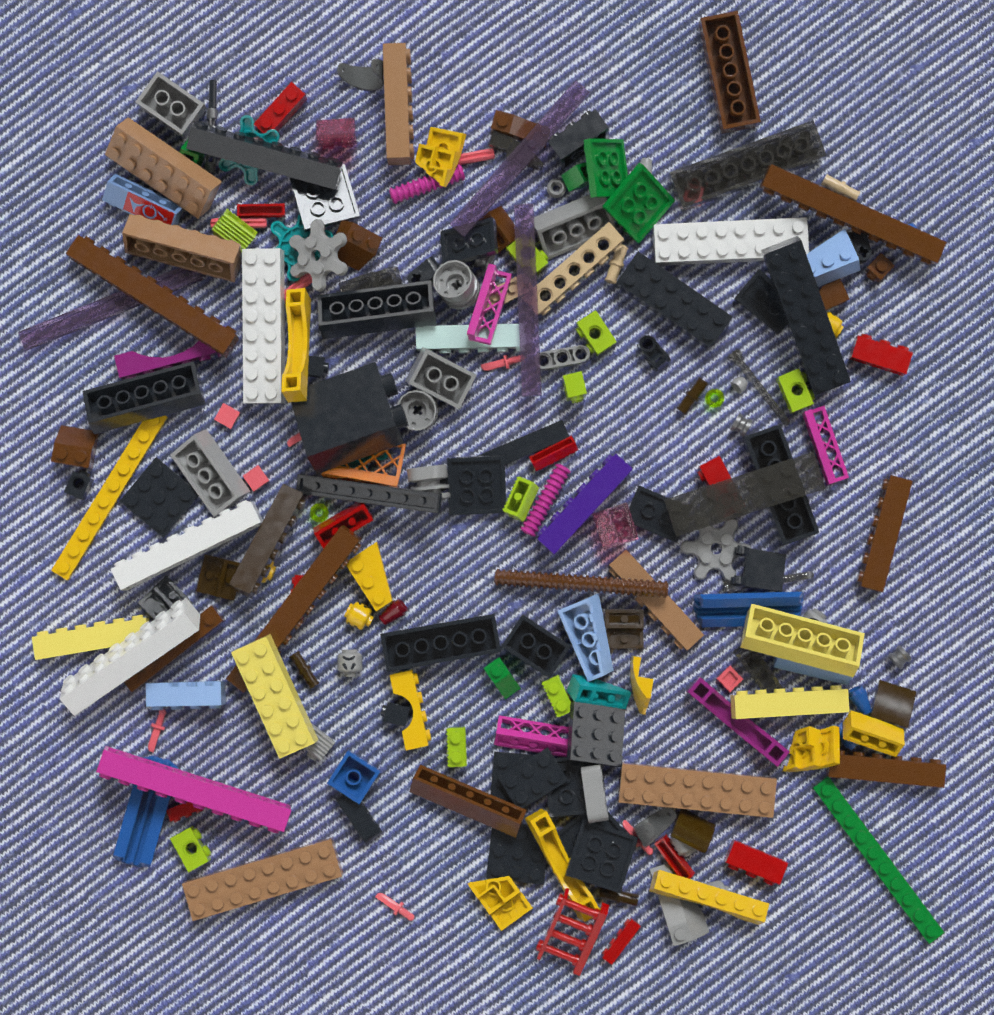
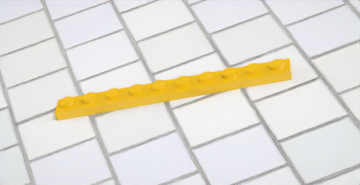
[51,415,168,581]

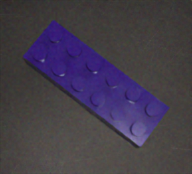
[537,454,633,556]

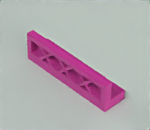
[467,264,512,345]
[802,406,849,485]
[494,715,569,757]

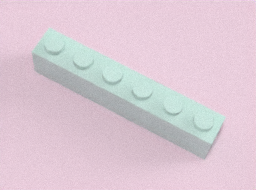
[416,323,531,354]

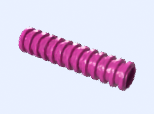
[389,164,465,204]
[520,464,571,537]

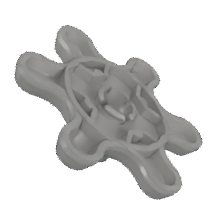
[289,219,348,292]
[680,516,751,582]

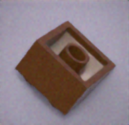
[335,220,382,271]
[51,425,99,469]

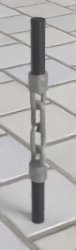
[205,80,217,176]

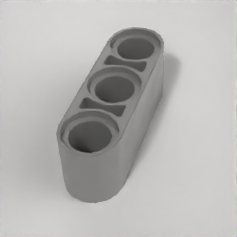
[535,345,590,371]
[581,764,609,823]

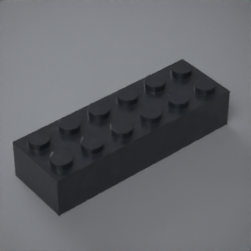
[615,251,733,351]
[317,280,437,339]
[82,361,206,434]
[742,424,820,546]
[380,614,501,672]

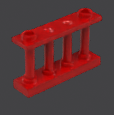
[536,888,609,976]

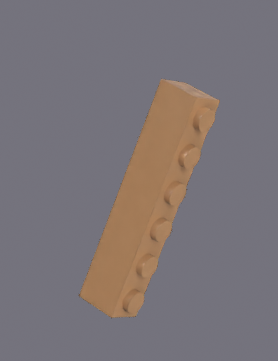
[608,550,704,650]

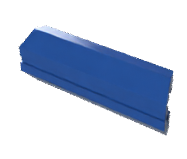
[693,592,804,627]
[113,755,178,867]

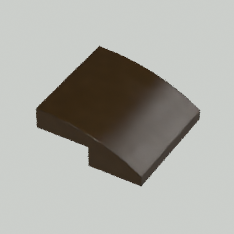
[195,554,240,601]
[605,609,644,650]
[870,680,916,728]
[670,809,716,854]

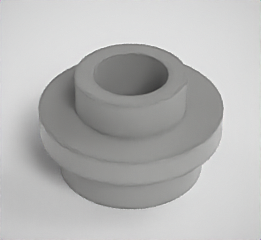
[547,179,566,198]

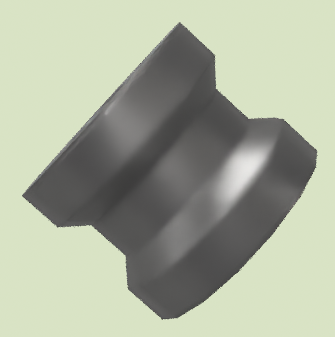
[474,255,496,272]
[730,413,753,437]
[887,645,912,670]

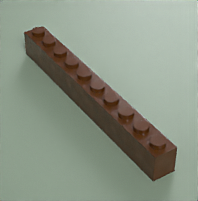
[760,164,947,266]
[65,235,239,358]
[226,525,362,693]

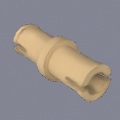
[821,174,860,201]
[605,246,628,284]

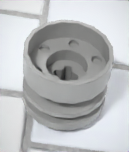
[433,260,480,310]
[397,390,439,431]
[407,465,450,500]

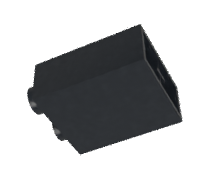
[291,362,409,474]

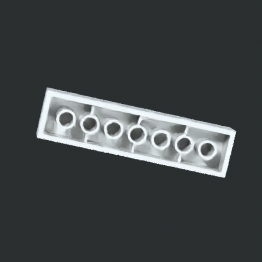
[652,217,809,266]
[242,248,286,404]
[111,500,263,591]
[60,598,200,716]

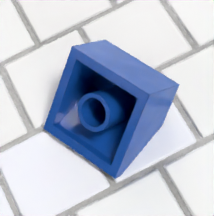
[327,749,381,804]

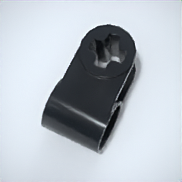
[846,229,872,264]
[408,256,440,283]
[637,335,671,372]

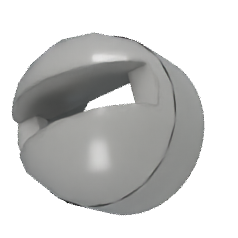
[731,377,747,394]

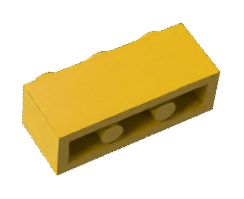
[843,710,905,757]

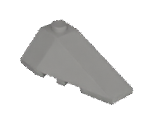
[650,863,709,946]

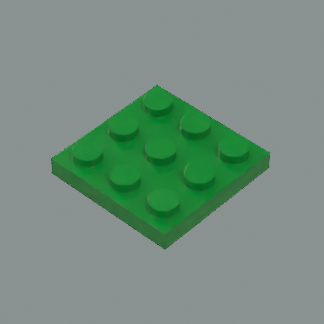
[584,139,628,198]
[602,163,675,244]

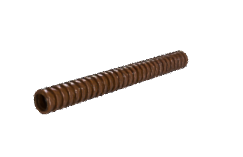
[494,569,669,598]

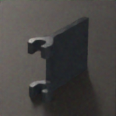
[730,545,786,592]

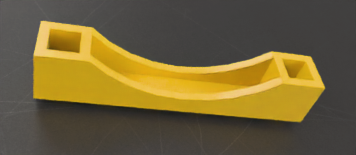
[281,288,311,402]
[524,809,599,922]
[649,870,769,925]

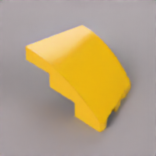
[415,127,466,187]
[630,656,654,715]
[783,725,840,772]
[468,876,533,931]

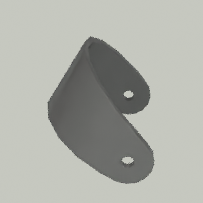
[337,58,384,91]
[633,807,677,848]

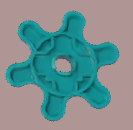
[219,115,280,186]
[270,215,333,282]

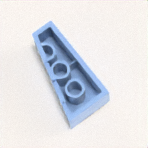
[806,229,861,287]
[558,593,614,682]
[146,681,226,710]

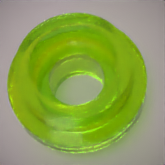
[705,389,724,408]
[310,503,329,522]

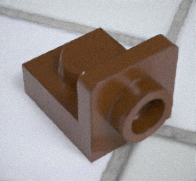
[864,253,895,283]

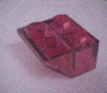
[316,118,357,149]
[592,502,639,550]

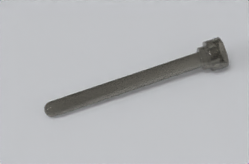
[726,348,790,426]
[722,571,814,594]

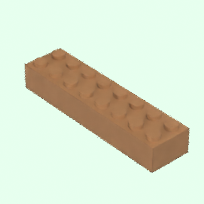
[618,762,777,818]
[182,837,343,921]

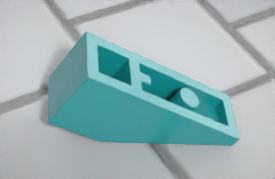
[567,674,631,709]

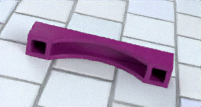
[114,326,233,380]
[686,677,790,767]

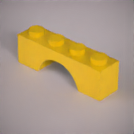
[390,669,432,750]

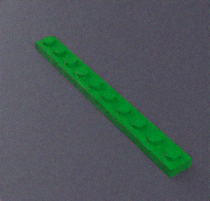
[812,776,945,944]

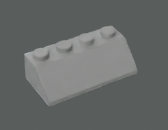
[531,194,617,260]
[170,429,251,517]

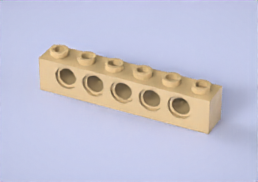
[522,222,624,316]

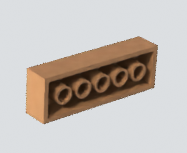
[383,43,415,166]
[105,117,222,219]
[122,214,242,283]

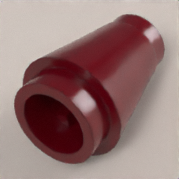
[379,599,408,625]

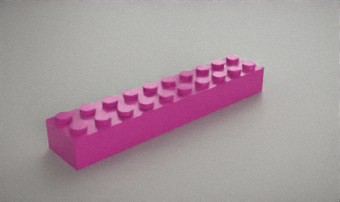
[96,746,291,833]

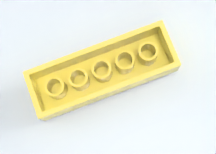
[740,604,865,677]
[231,634,319,759]

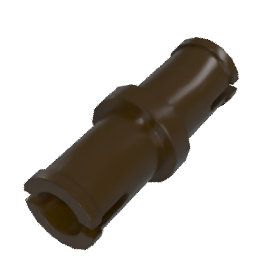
[676,377,709,415]
[289,651,319,690]
[598,887,639,906]

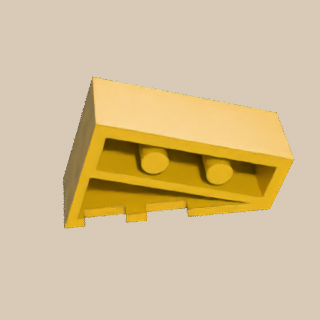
[347,542,393,611]

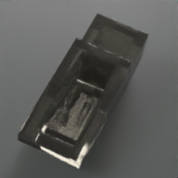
[489,130,543,171]
[339,266,403,292]
[733,647,783,693]

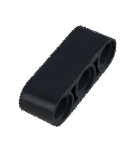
[335,793,383,844]

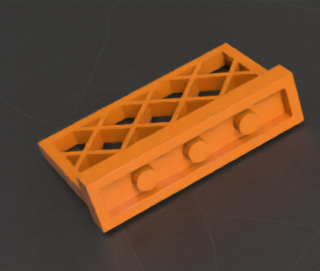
[321,444,406,487]

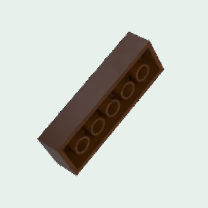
[699,11,761,134]

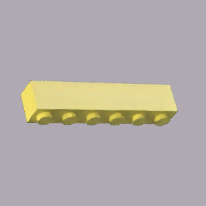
[32,615,149,660]
[730,685,849,719]

